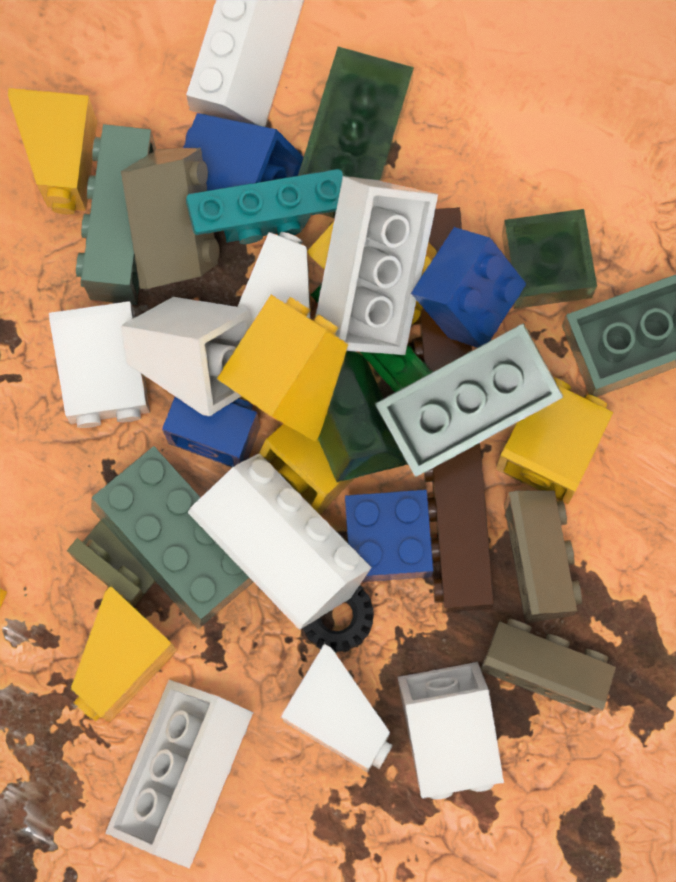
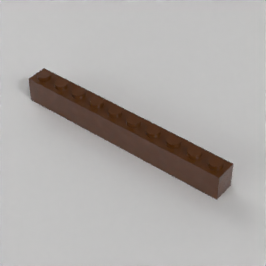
[412,207,494,613]

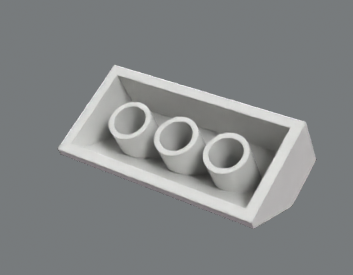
[186,0,304,127]
[316,176,438,355]
[188,453,371,630]
[105,680,253,869]

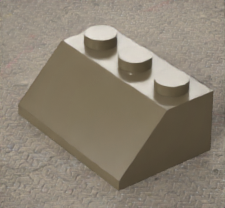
[121,148,220,289]
[504,491,582,624]
[481,619,616,716]

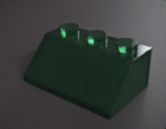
[318,351,408,482]

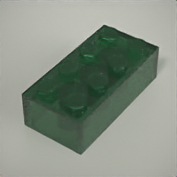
[298,46,414,218]

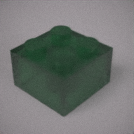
[501,209,597,309]

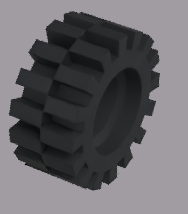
[302,585,374,653]

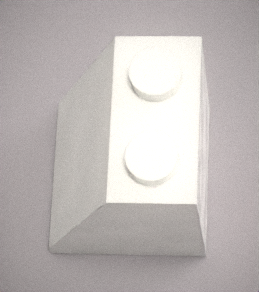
[238,232,311,323]
[121,297,252,416]
[49,301,150,428]
[281,644,393,773]
[397,662,504,799]

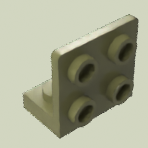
[67,520,155,607]

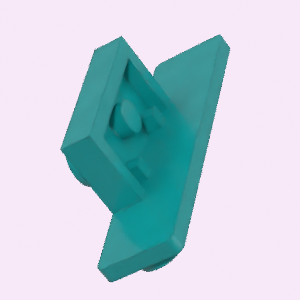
[186,169,343,244]

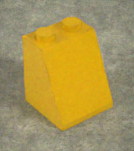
[8,88,97,215]
[217,295,349,442]
[495,377,614,505]
[259,389,388,515]
[71,586,177,722]

